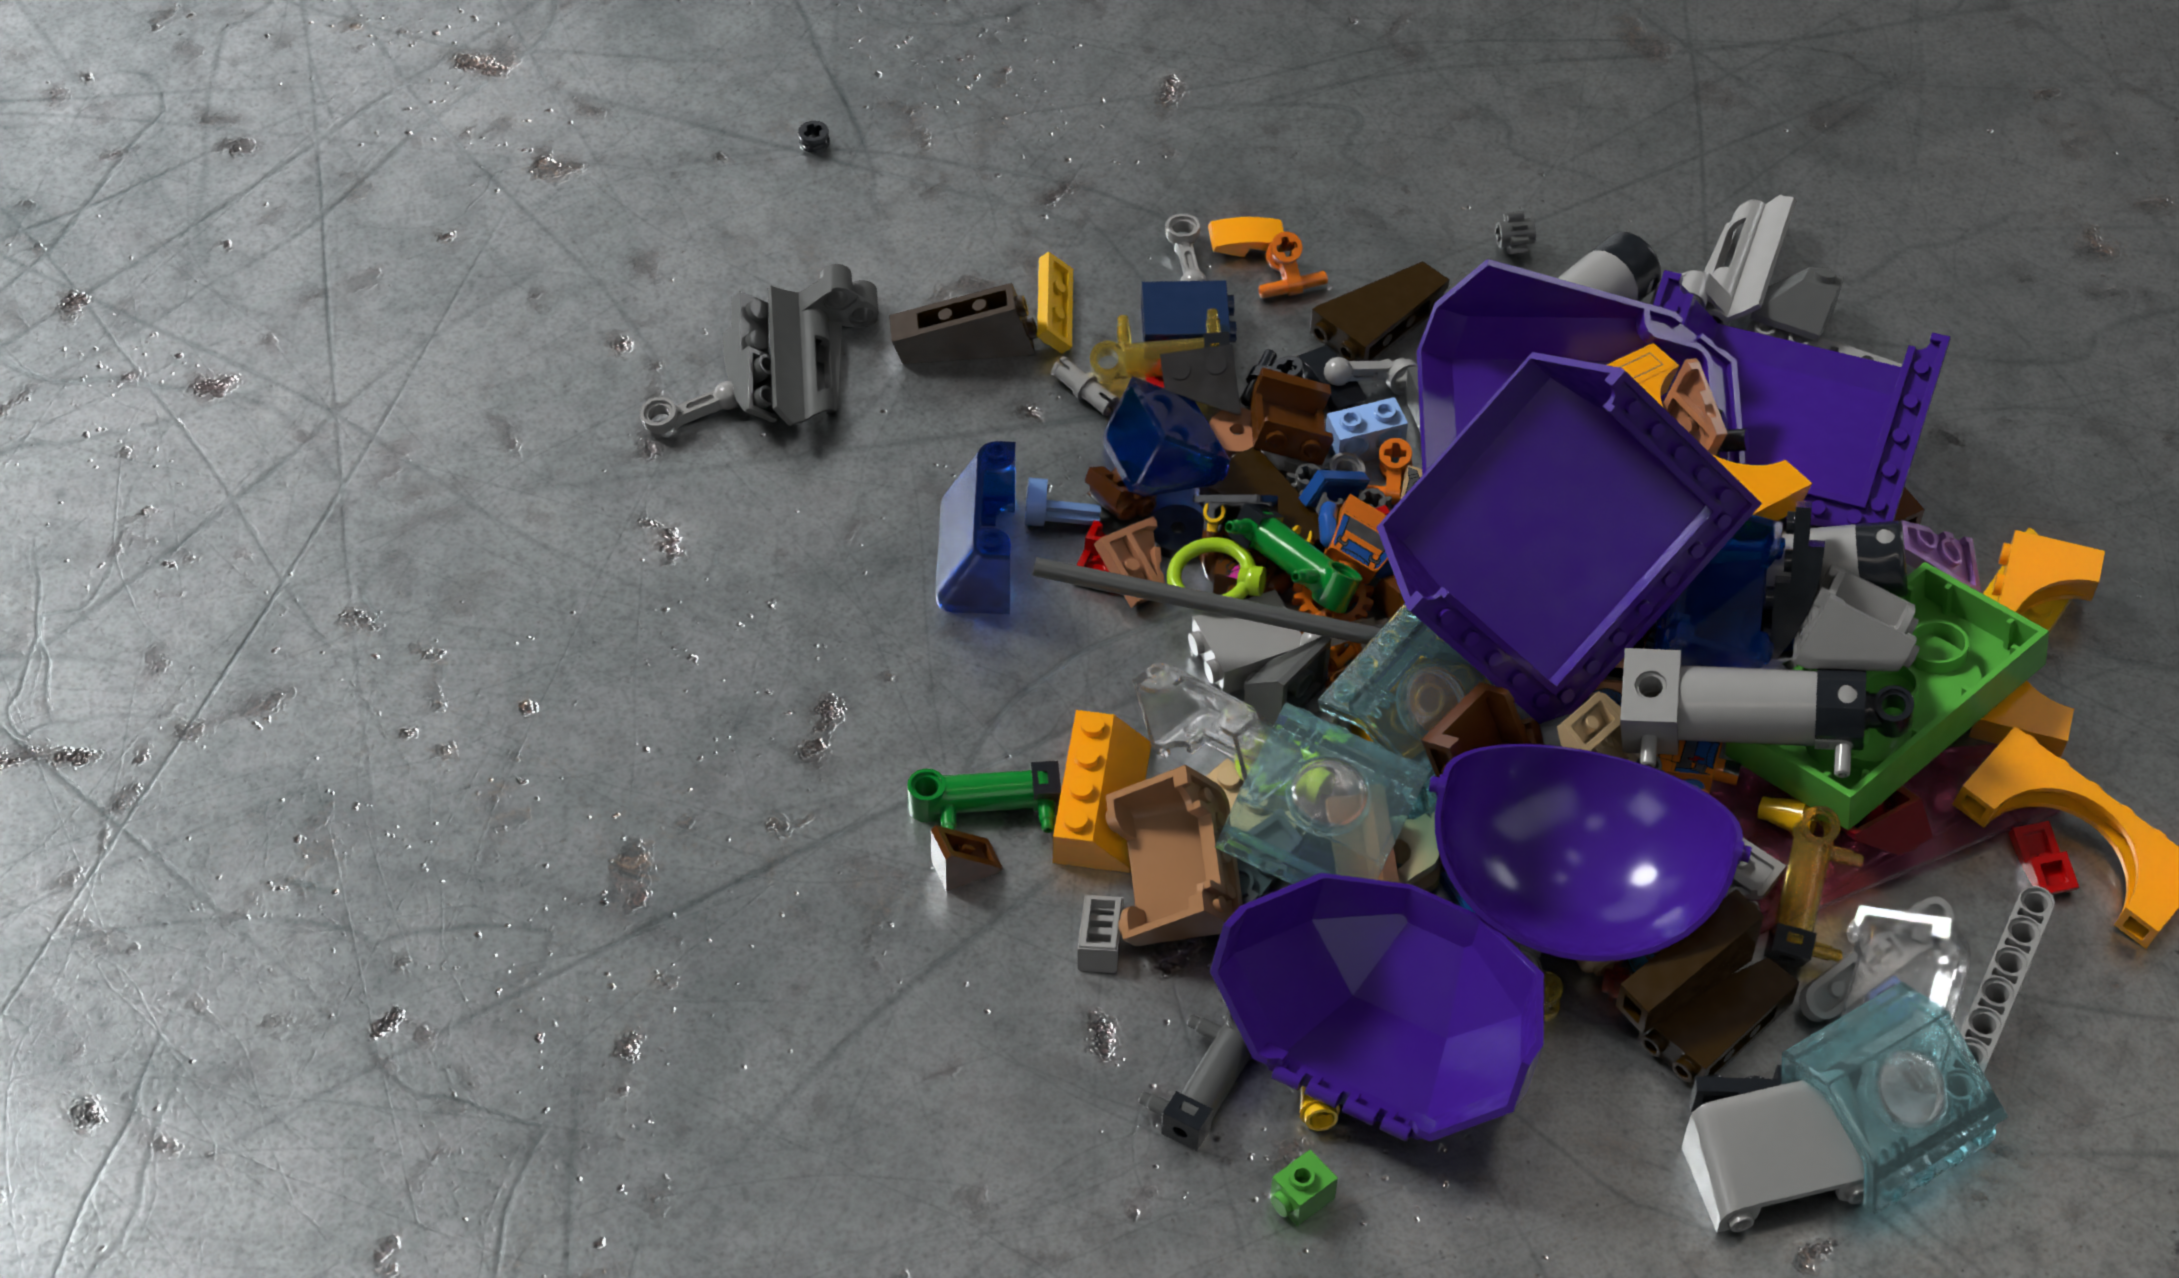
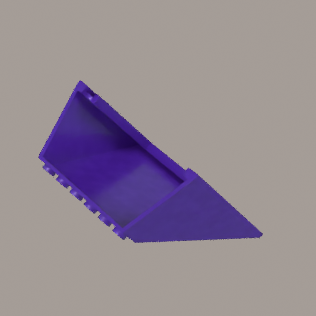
[1653,270,1951,528]
[1376,352,1762,724]

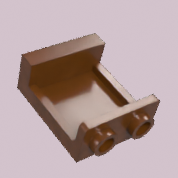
[1250,367,1334,466]
[1421,682,1530,777]

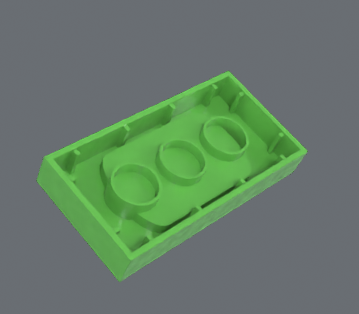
[1725,562,2049,831]

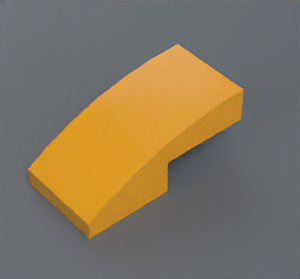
[1208,217,1284,257]

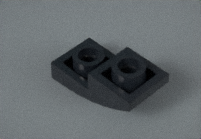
[1297,345,1367,413]

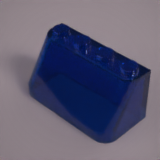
[1103,376,1230,497]

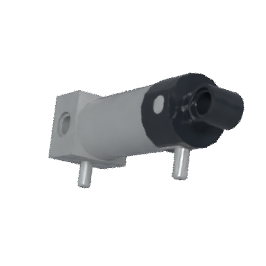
[1620,648,1914,778]

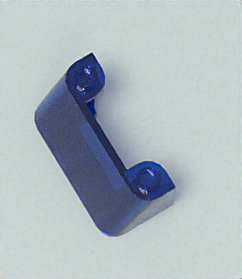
[936,441,1016,615]
[1653,514,1785,668]

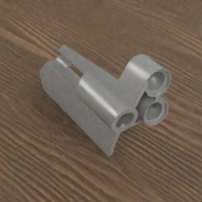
[1650,195,1797,326]

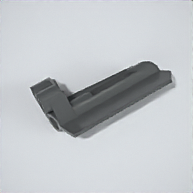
[768,264,879,426]

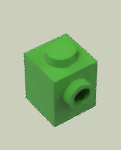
[1270,1149,1338,1226]

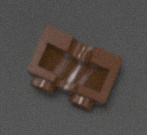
[1085,464,1162,521]

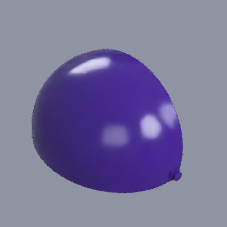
[1428,744,1752,962]

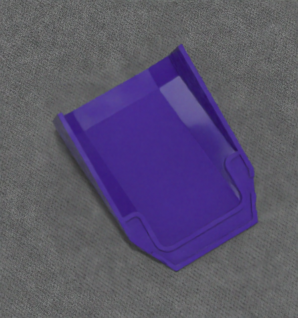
[1417,259,1746,475]

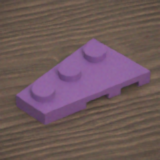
[1901,520,1981,593]

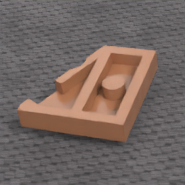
[1662,358,1727,456]
[1094,516,1165,608]

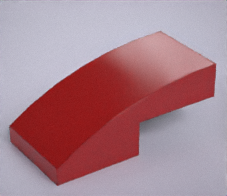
[2008,821,2079,895]

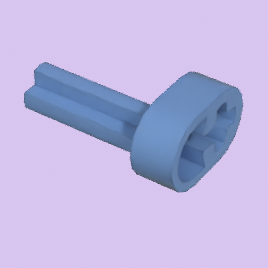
[1025,477,1101,527]

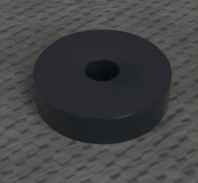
[1153,505,1204,559]

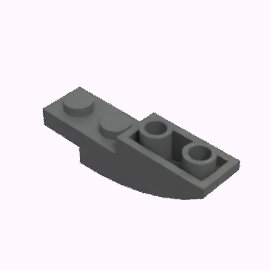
[723,291,778,423]

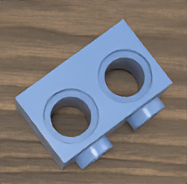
[1325,397,1408,462]

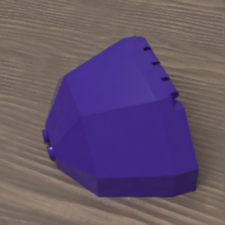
[1210,873,1544,1142]

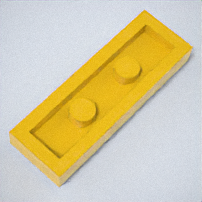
[1037,252,1073,354]

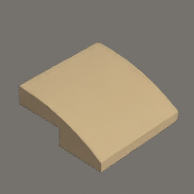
[1557,691,1637,762]

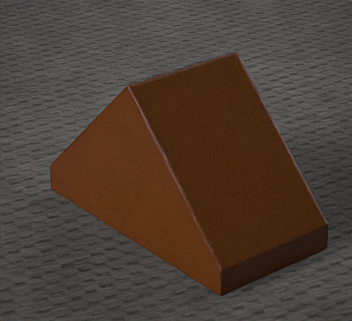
[931,825,1003,892]

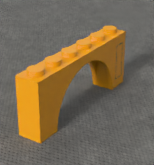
[1607,343,1812,540]
[1969,530,2105,758]
[1952,726,2179,949]

